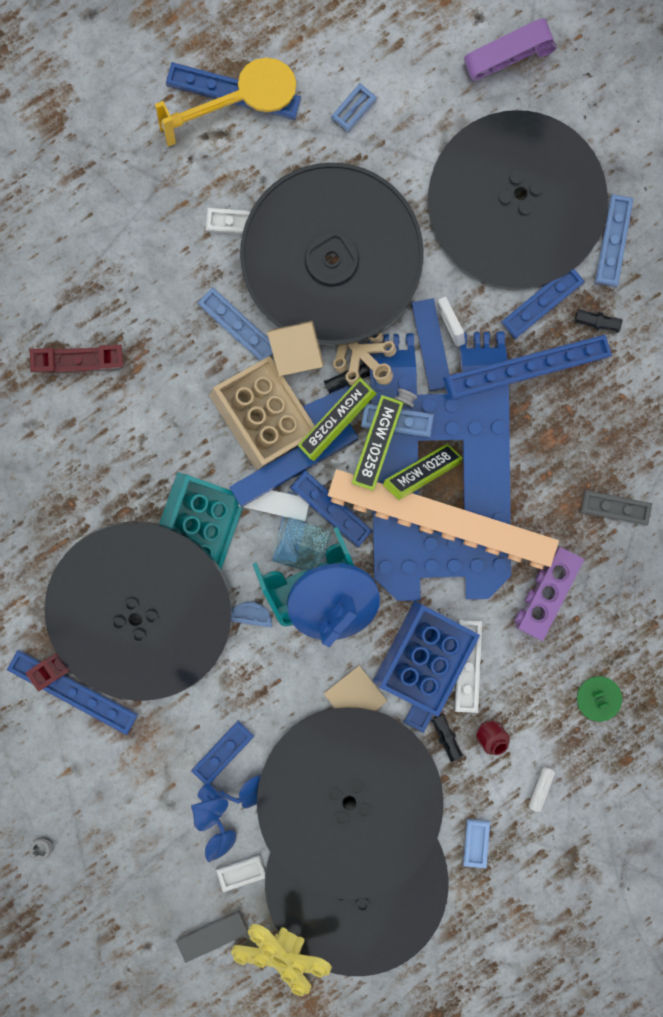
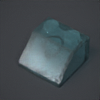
[271,517,332,571]

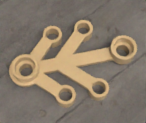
[333,332,397,386]

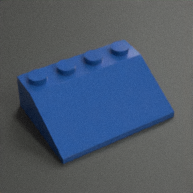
[373,601,480,717]

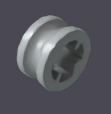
[394,388,418,408]
[29,839,52,861]

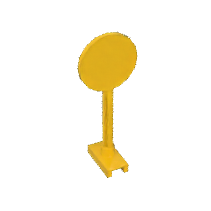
[155,57,296,147]

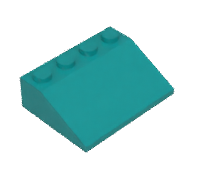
[159,472,243,570]

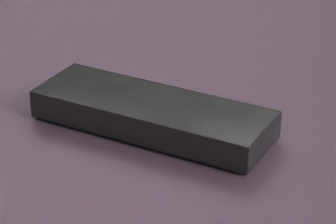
[580,490,652,526]
[176,911,248,963]

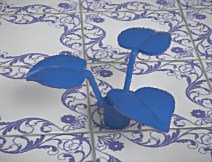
[191,775,261,863]

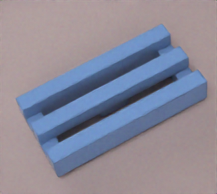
[331,83,377,133]

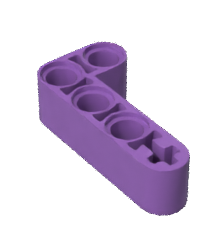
[464,18,557,81]

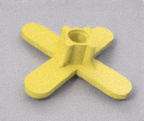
[231,924,332,996]

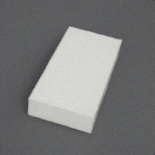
[438,297,465,347]
[216,854,266,892]

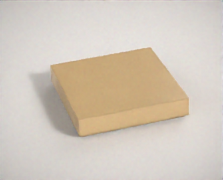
[267,321,324,376]
[324,665,388,711]

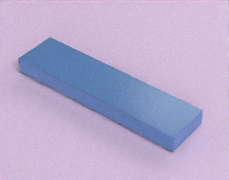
[594,194,634,287]
[197,287,273,361]

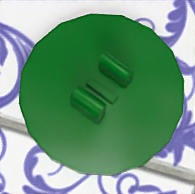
[576,676,622,722]

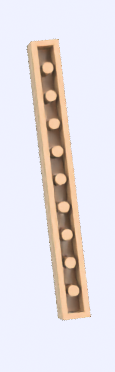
[328,469,559,570]

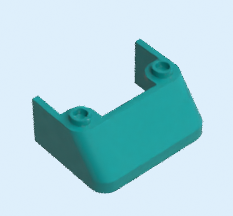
[252,527,354,626]

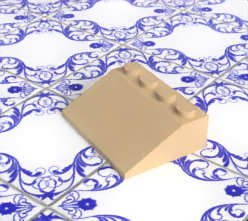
[209,356,315,471]

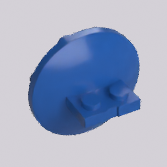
[287,563,380,647]

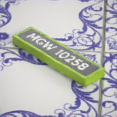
[298,378,377,461]
[351,395,404,491]
[383,444,463,500]

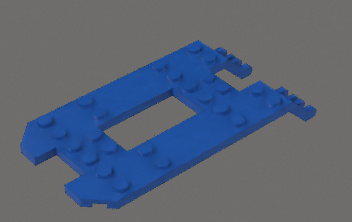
[369,331,511,601]

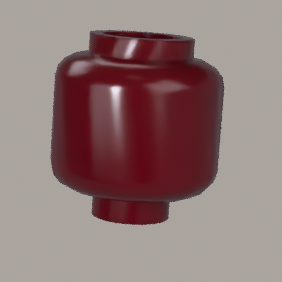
[476,721,510,756]

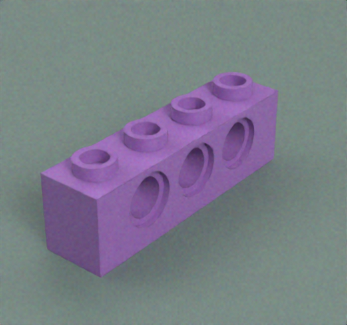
[514,547,585,641]

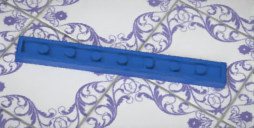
[443,334,612,401]

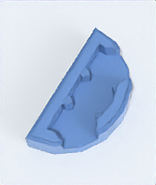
[231,601,272,628]

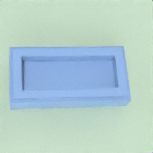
[463,818,490,868]

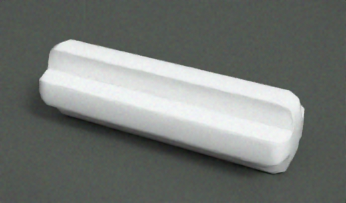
[529,767,555,812]

